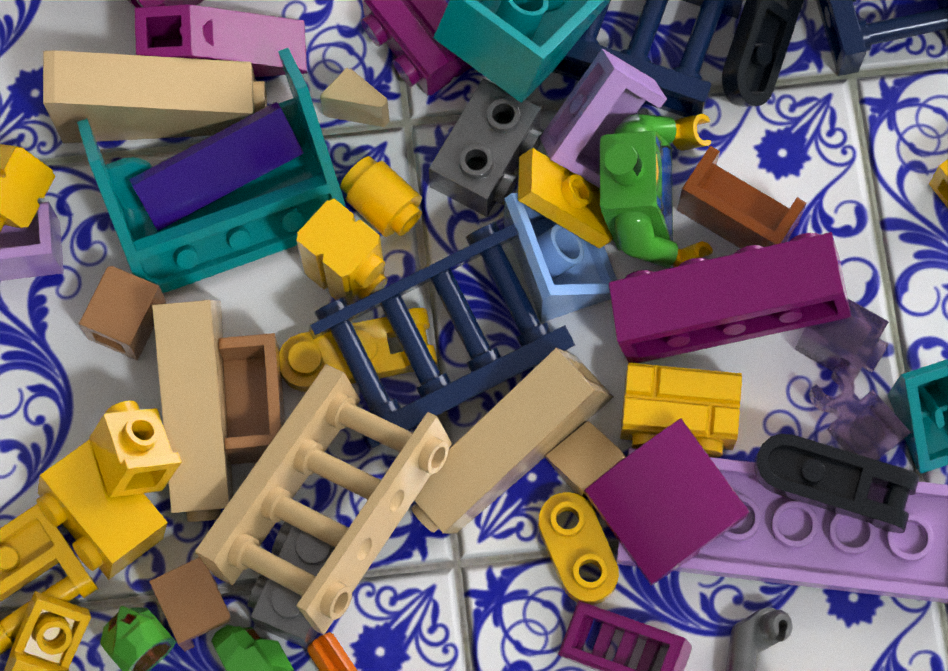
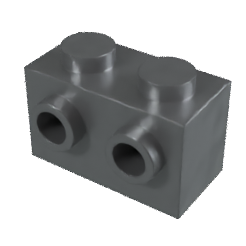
[429,78,544,217]
[248,522,335,649]

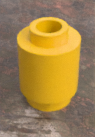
[340,156,422,237]

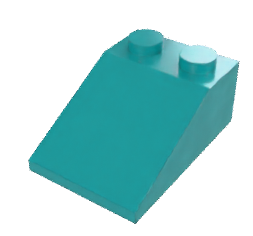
[433,0,610,103]

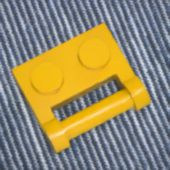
[0,504,98,655]

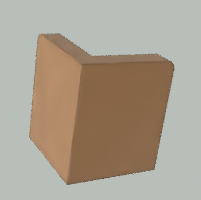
[79,266,166,360]
[149,557,231,652]

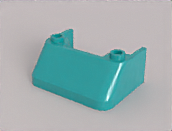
[77,48,346,293]

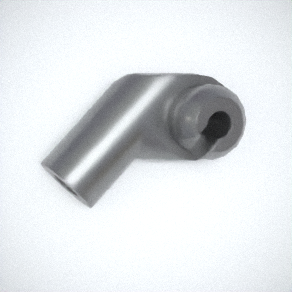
[725,607,793,671]

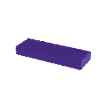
[129,101,304,231]

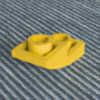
[4,591,91,671]

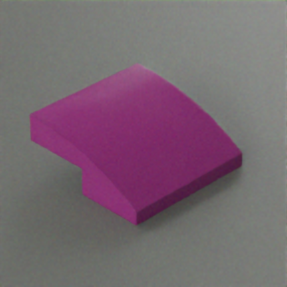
[584,418,750,586]

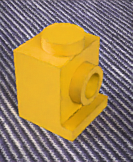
[89,401,182,498]

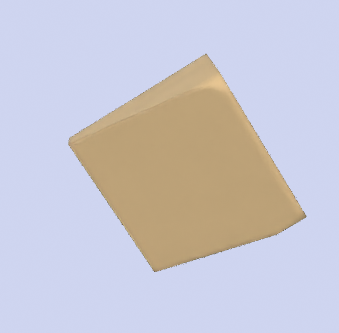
[320,68,390,127]
[545,421,626,497]

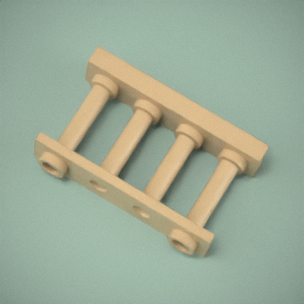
[195,364,452,635]

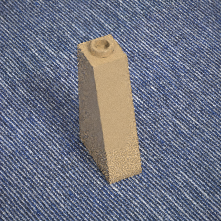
[43,50,267,143]
[152,300,234,522]
[411,348,614,534]

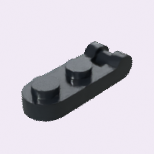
[722,0,804,107]
[754,434,920,533]

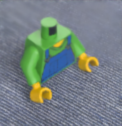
[600,114,713,268]

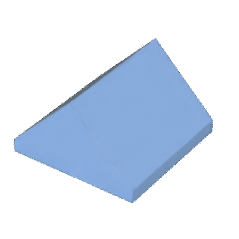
[504,193,617,323]

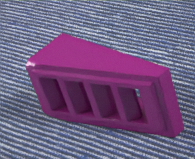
[558,601,692,671]

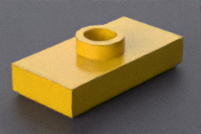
[518,148,613,249]

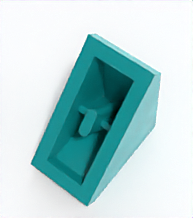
[887,359,948,474]

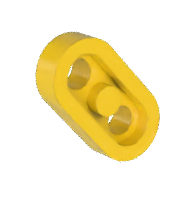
[538,492,619,605]

